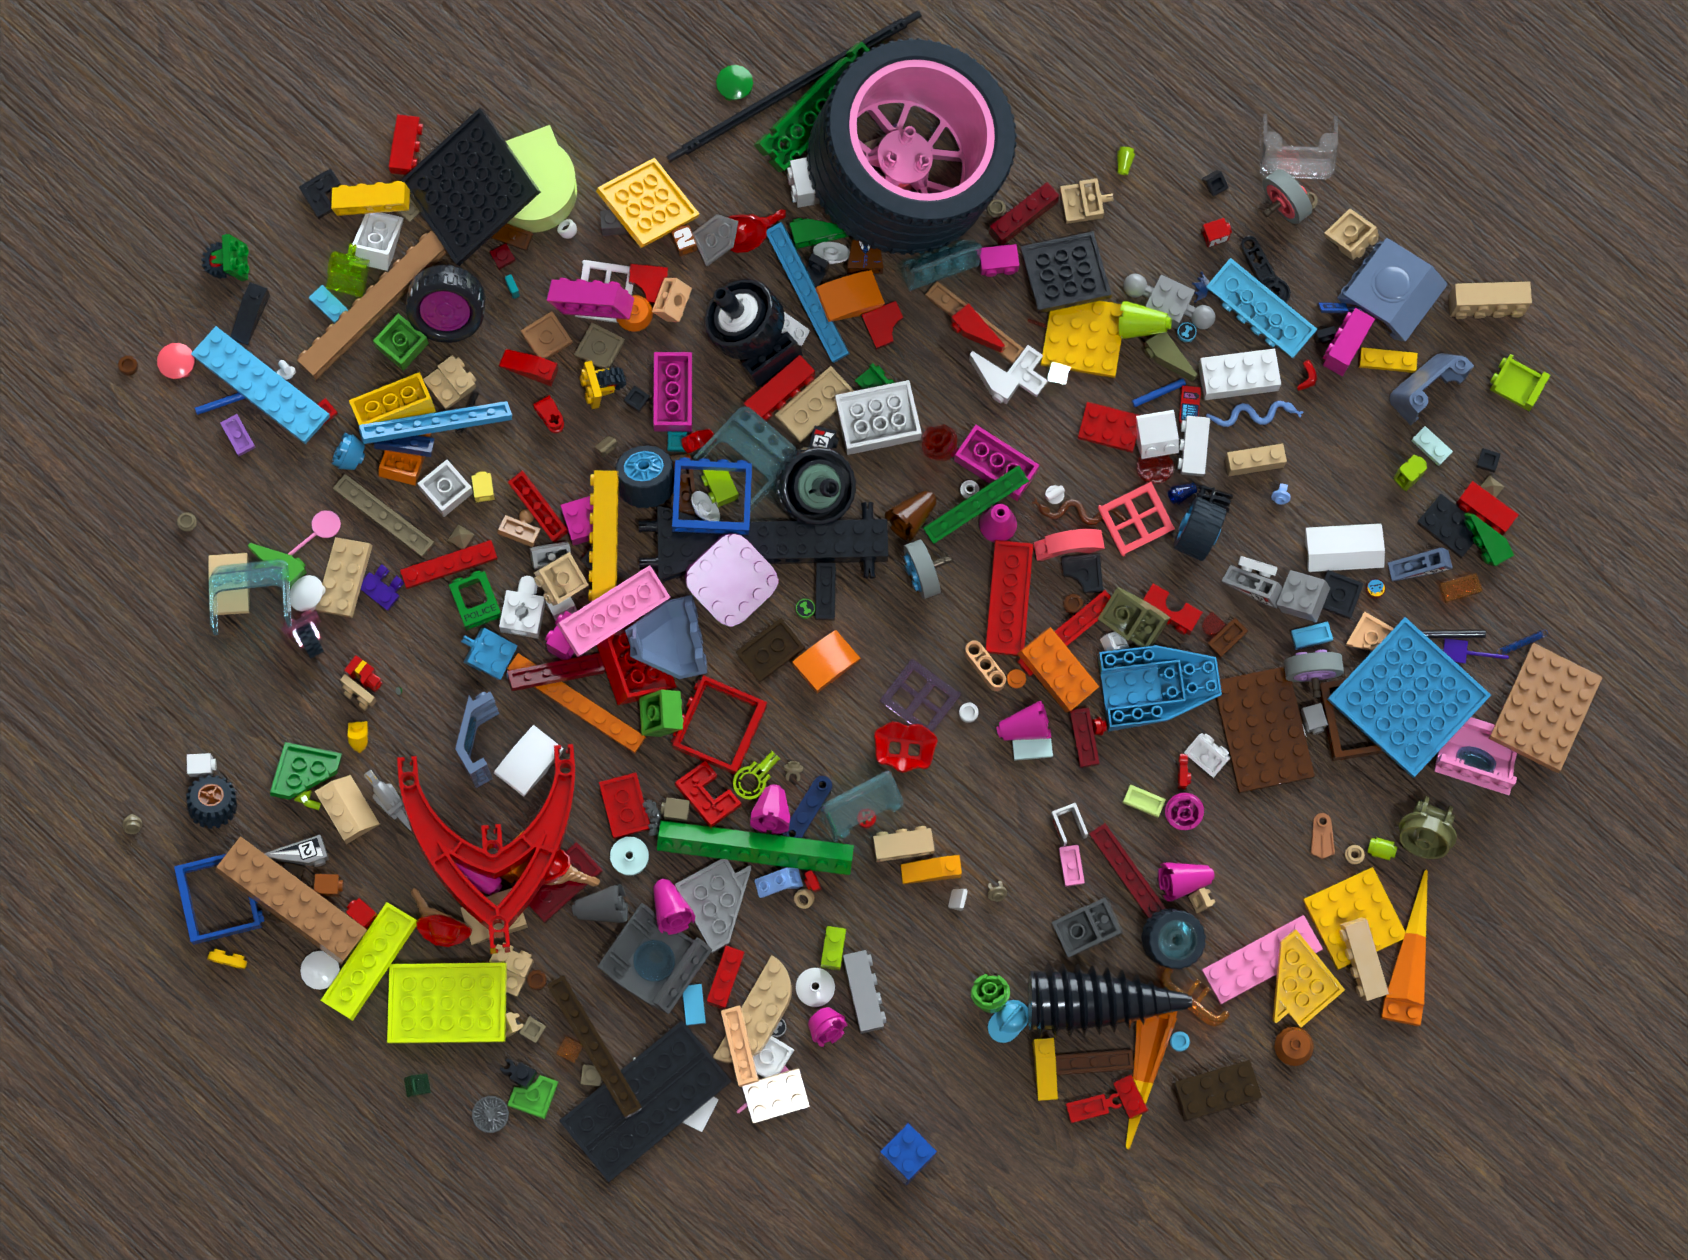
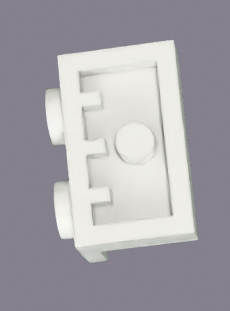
[1184,733,1231,778]

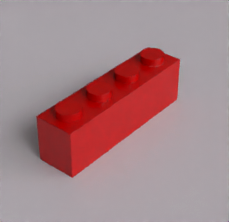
[744,355,815,424]

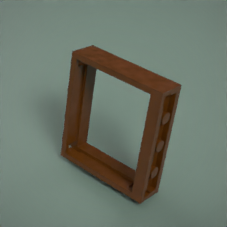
[1320,679,1385,762]

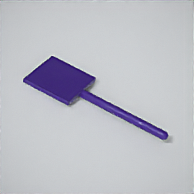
[1443,639,1509,664]

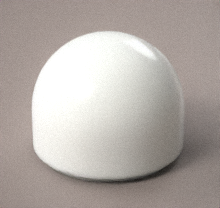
[557,219,577,239]

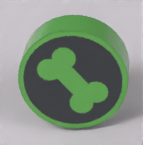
[796,599,815,619]

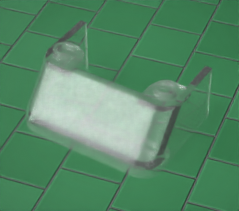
[1260,114,1338,179]

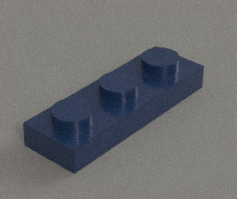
[374,435,435,457]

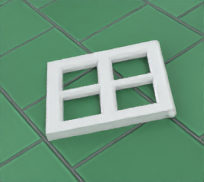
[575,260,633,323]

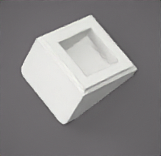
[1100,632,1129,651]
[948,889,967,911]

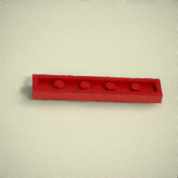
[400,540,498,589]

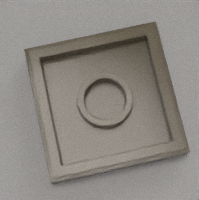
[574,323,625,369]

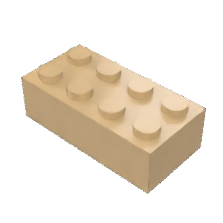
[1448,282,1532,319]

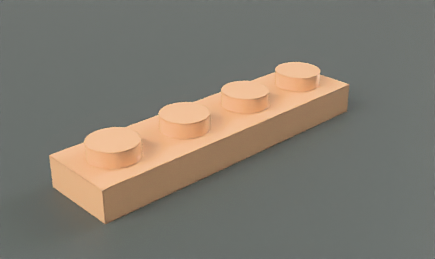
[721,1005,759,1087]

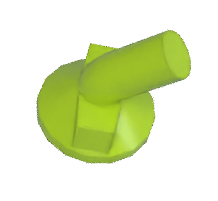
[294,790,321,810]

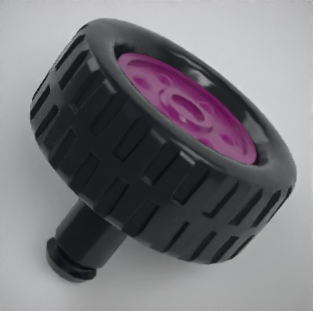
[406,265,486,343]

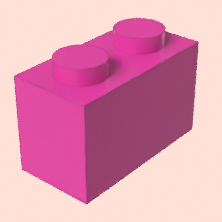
[978,244,1019,277]

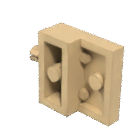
[1060,178,1114,224]

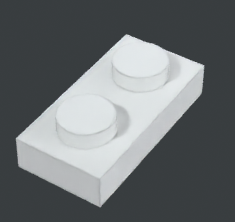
[1238,556,1277,578]

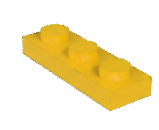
[1359,347,1418,373]

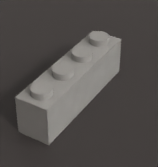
[843,950,887,1034]

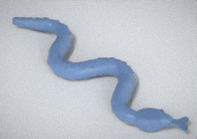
[1206,401,1303,427]

